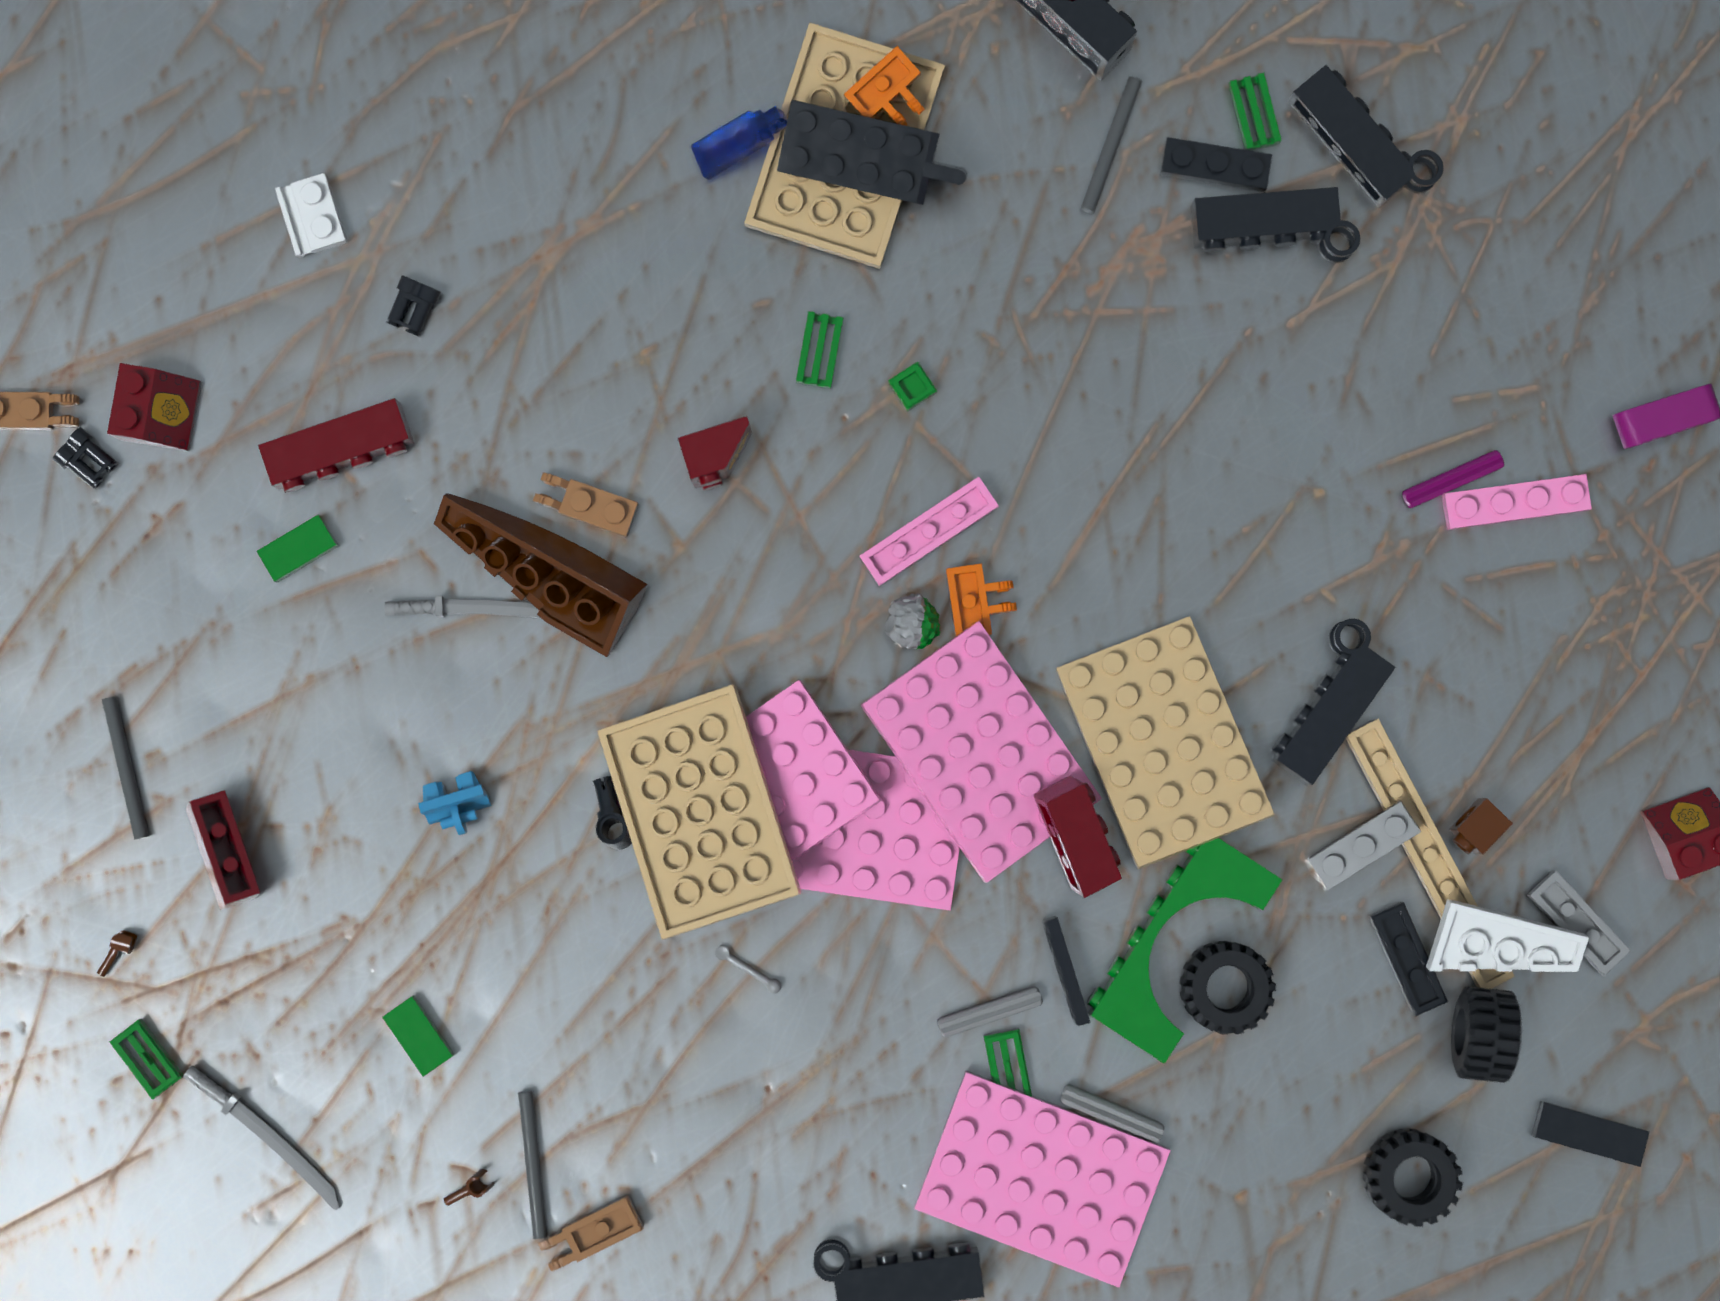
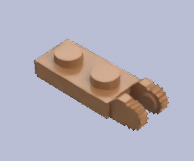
[0,392,79,430]
[533,472,639,537]
[538,1195,644,1272]

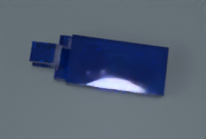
[690,106,787,180]

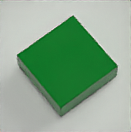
[888,361,937,412]

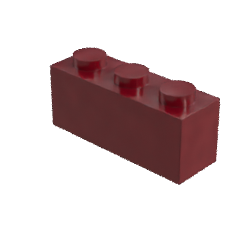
[1033,776,1122,898]
[185,790,260,911]

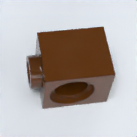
[1449,798,1513,855]

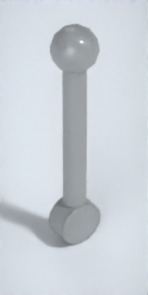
[715,946,781,993]

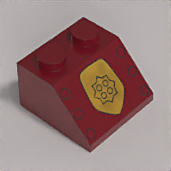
[107,363,202,451]
[678,416,752,491]
[1641,787,1720,880]

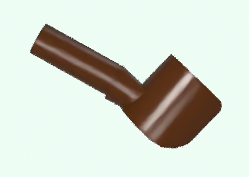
[97,930,137,977]
[444,1169,495,1206]

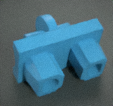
[418,771,492,835]

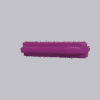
[1402,450,1505,508]

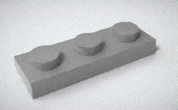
[1308,800,1421,890]
[1527,870,1631,976]

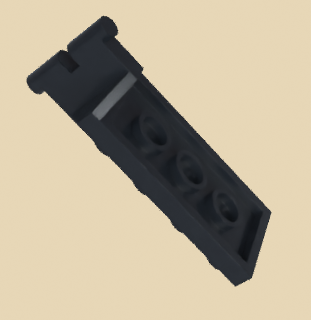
[777,100,967,205]

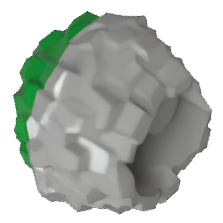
[885,593,940,650]

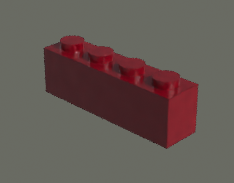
[258,398,415,493]

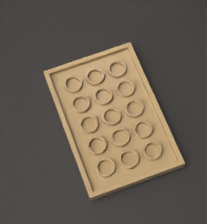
[744,22,945,269]
[1056,616,1274,869]
[597,684,802,940]

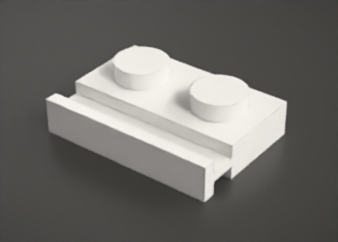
[275,173,348,258]

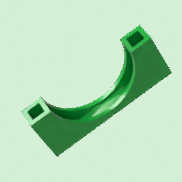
[1087,838,1282,1064]

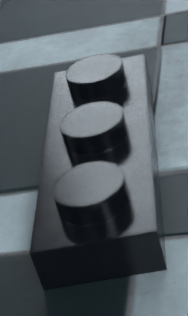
[1160,137,1272,192]

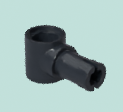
[593,776,632,850]

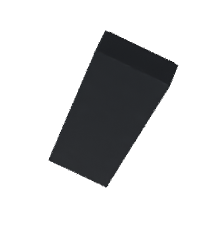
[1369,902,1448,1017]
[1042,916,1091,1026]
[1532,1101,1650,1167]

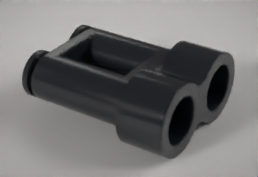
[386,275,441,337]
[52,427,118,489]

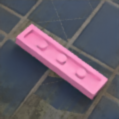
[1442,474,1592,530]
[859,477,999,587]

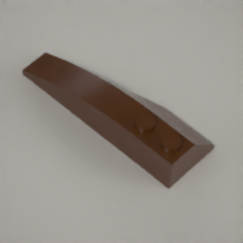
[434,493,648,657]

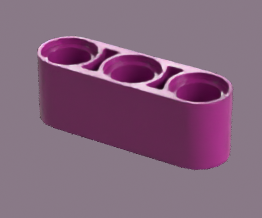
[1612,383,1720,449]

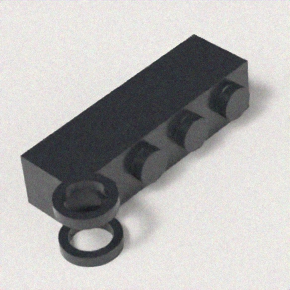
[1288,65,1444,208]
[1190,187,1360,263]
[1272,618,1396,785]
[813,1239,985,1301]

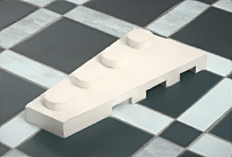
[1426,899,1589,972]

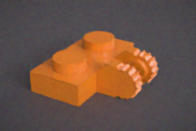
[844,46,925,126]
[946,563,1017,636]

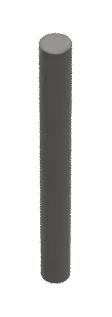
[1081,76,1142,214]
[102,696,149,840]
[518,1091,548,1239]

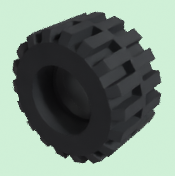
[1179,941,1276,1035]
[1451,987,1522,1083]
[1363,1129,1463,1227]

